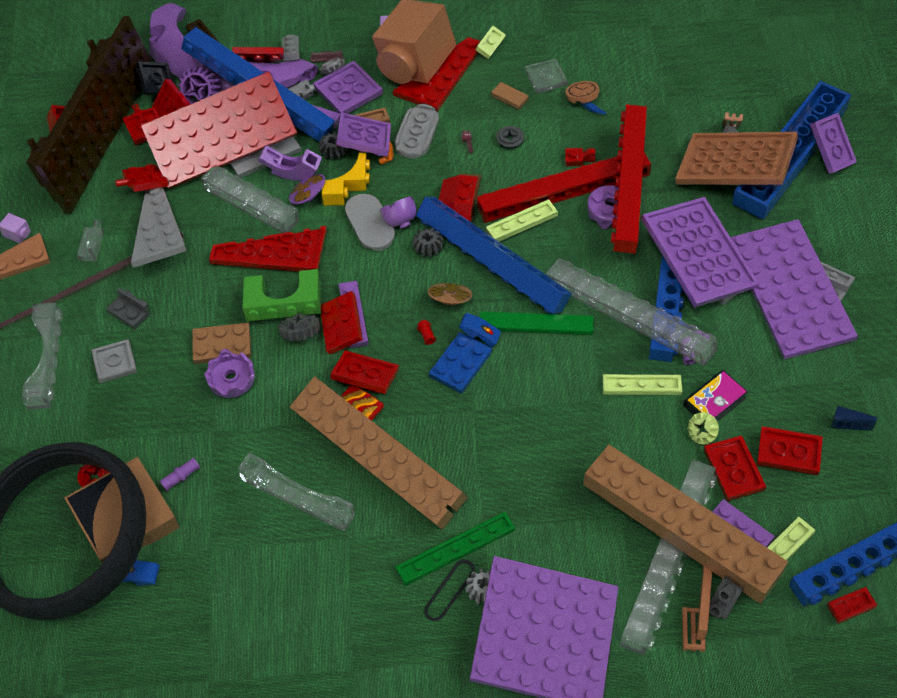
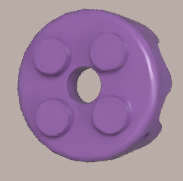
[587,185,618,229]
[204,349,255,398]

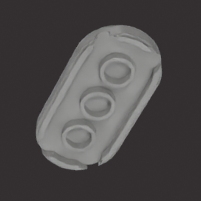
[395,104,439,159]
[345,194,395,251]

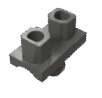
[709,576,744,620]

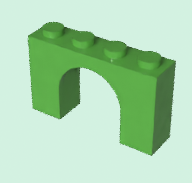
[243,269,321,322]

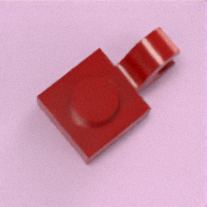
[565,148,595,166]

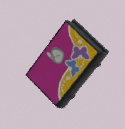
[683,370,748,425]

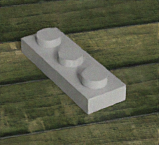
[282,35,299,61]

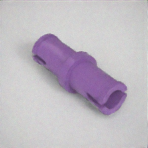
[160,457,200,491]

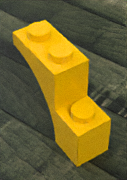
[322,153,370,206]

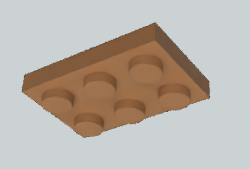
[192,323,251,364]

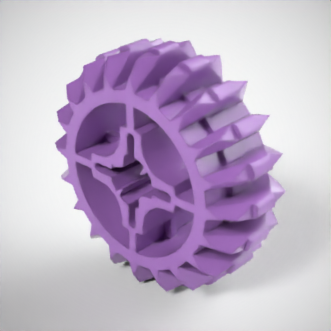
[178,66,222,104]

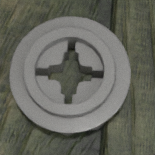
[320,57,345,74]

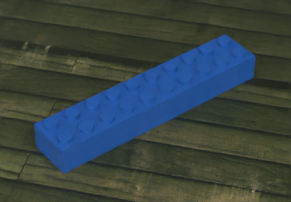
[732,81,851,220]

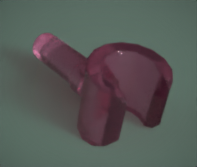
[462,131,474,153]

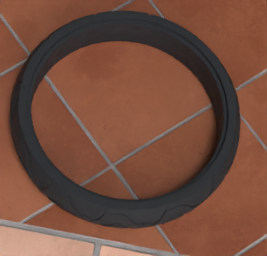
[0,442,146,620]

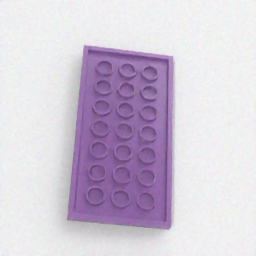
[730,219,858,360]

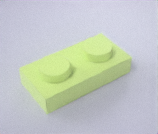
[475,26,506,59]

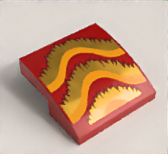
[341,385,384,421]

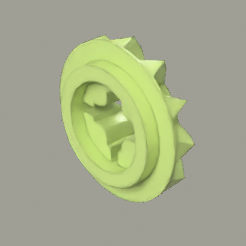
[687,412,719,444]

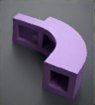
[258,145,322,180]

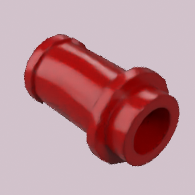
[417,320,436,345]

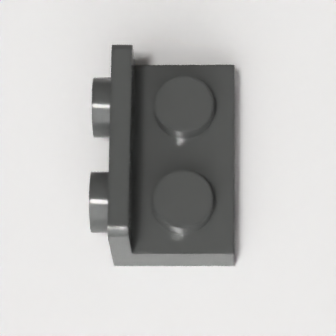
[106,288,150,330]

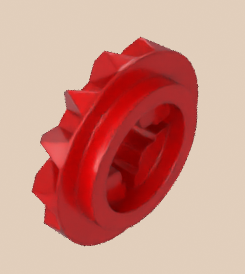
[77,465,109,487]

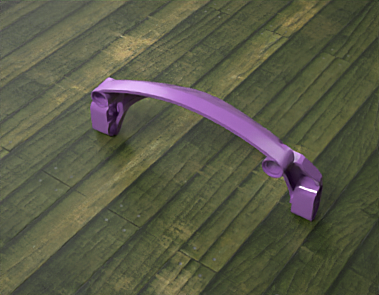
[149,3,318,92]

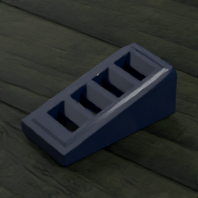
[831,406,877,431]

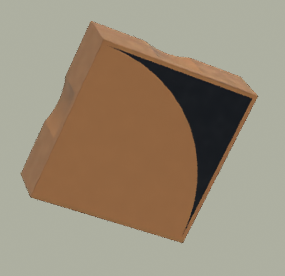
[64,457,180,563]

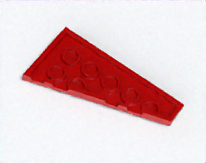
[393,37,481,112]
[209,226,327,271]

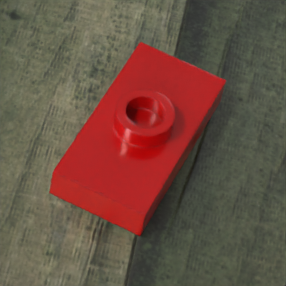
[827,587,877,624]

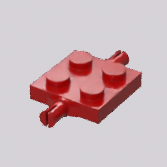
[122,104,160,145]
[115,164,168,192]

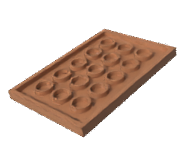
[675,132,798,185]

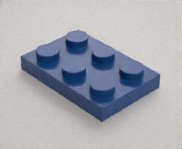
[429,332,492,394]

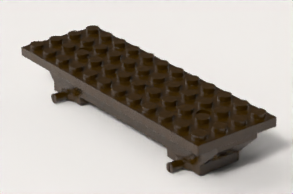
[26,16,152,215]

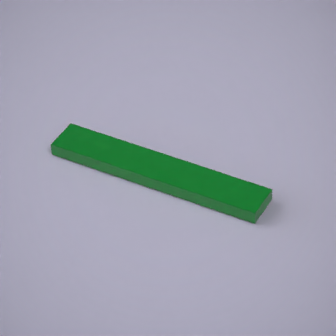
[480,311,593,335]
[395,512,515,586]

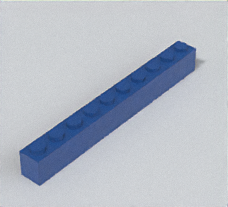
[181,27,335,142]
[416,197,572,314]

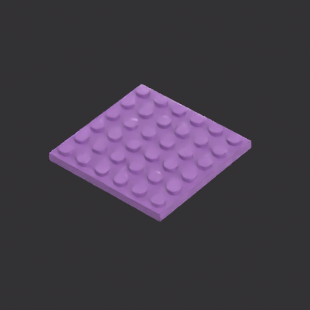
[469,556,618,698]

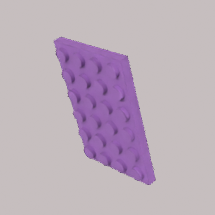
[641,197,759,308]

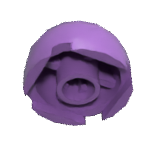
[380,196,417,229]

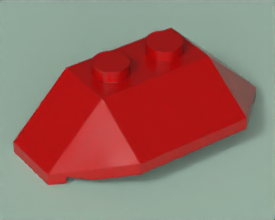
[439,173,481,222]

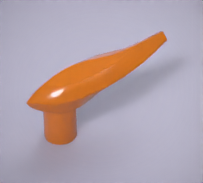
[378,142,394,165]

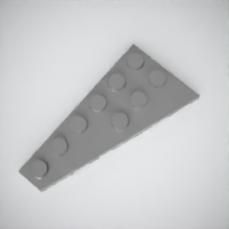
[131,187,186,268]

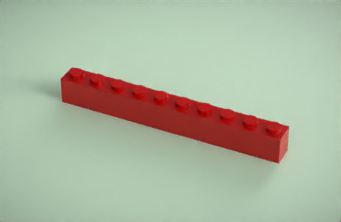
[610,104,647,254]
[477,152,651,223]

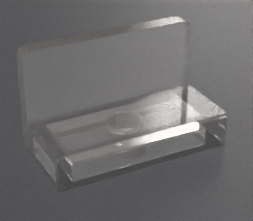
[77,220,104,261]

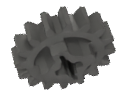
[278,313,320,341]

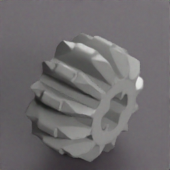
[465,568,490,605]

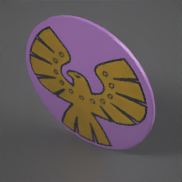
[289,174,325,204]

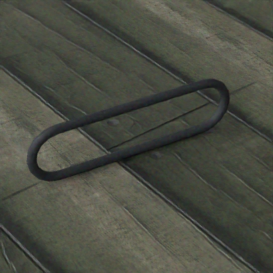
[424,560,475,621]

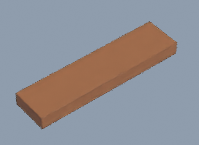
[696,565,712,640]

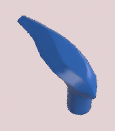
[581,102,607,115]

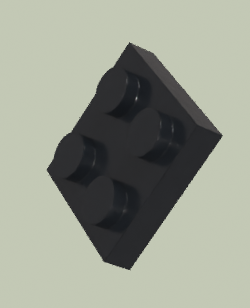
[135,61,173,95]

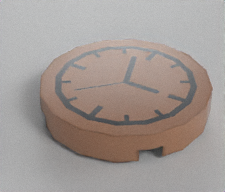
[565,81,600,103]

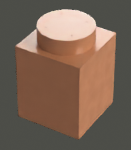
[372,0,456,84]

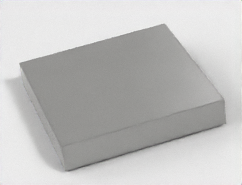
[91,339,137,383]

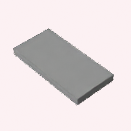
[230,137,301,178]

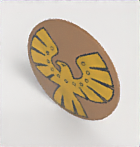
[428,283,472,306]

